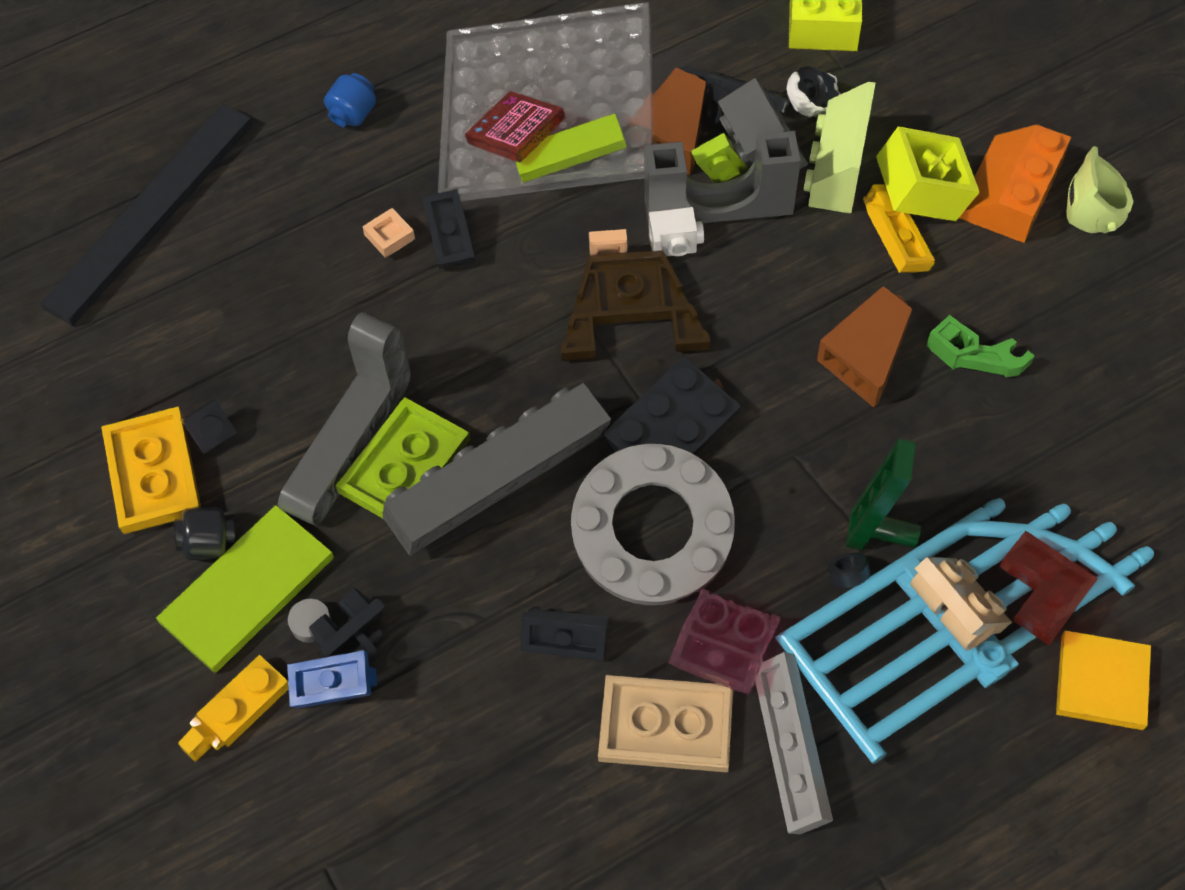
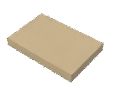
[598,675,733,772]

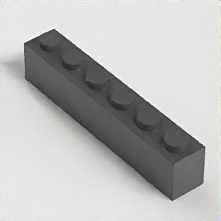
[383,383,611,556]

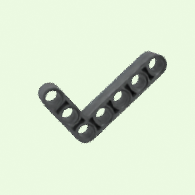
[278,312,411,526]

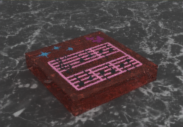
[464,91,566,163]

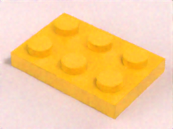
[102,406,201,534]

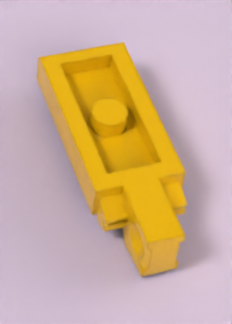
[863,184,935,273]
[178,655,289,762]

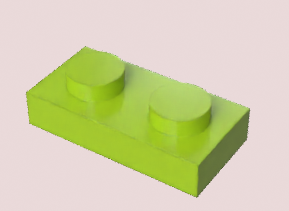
[691,133,749,183]

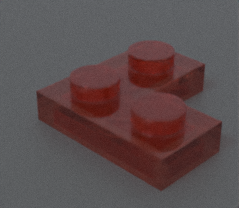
[999,530,1098,645]

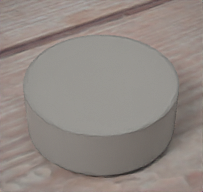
[288,599,332,643]

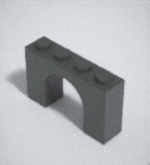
[644,131,801,229]

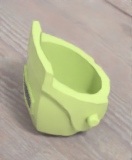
[1066,146,1134,234]

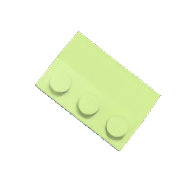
[804,82,876,213]

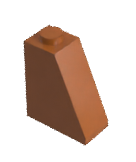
[630,67,706,175]
[817,286,912,407]

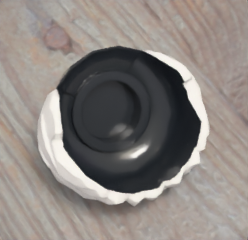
[787,66,841,118]

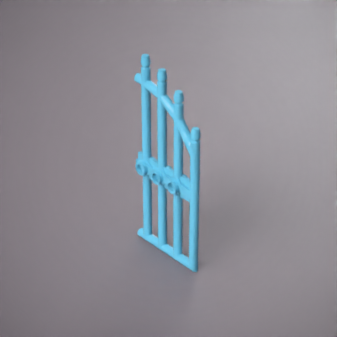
[775,498,1154,764]

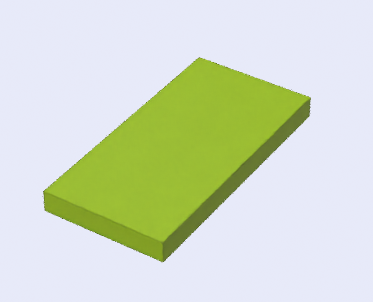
[156,505,334,674]

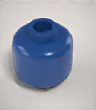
[324,73,376,127]

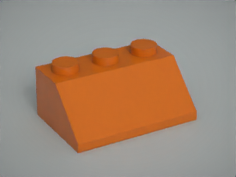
[959,124,1071,243]

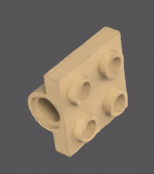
[910,557,1012,651]

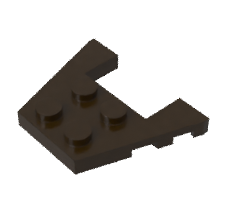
[561,250,710,361]

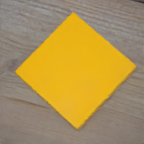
[1056,631,1151,730]

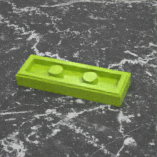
[512,113,627,183]

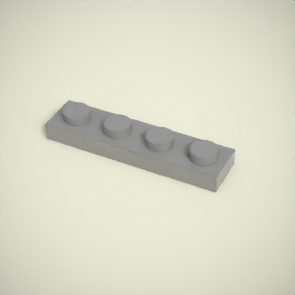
[753,652,833,835]

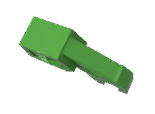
[927,315,1035,377]

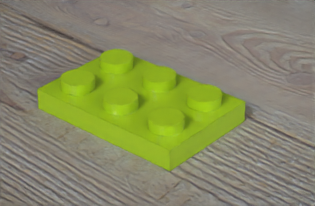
[336,397,470,518]

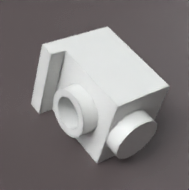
[649,207,704,257]

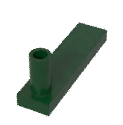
[845,439,921,551]

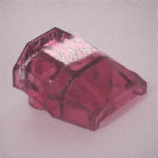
[669,589,781,695]

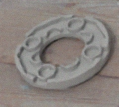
[571,444,735,605]

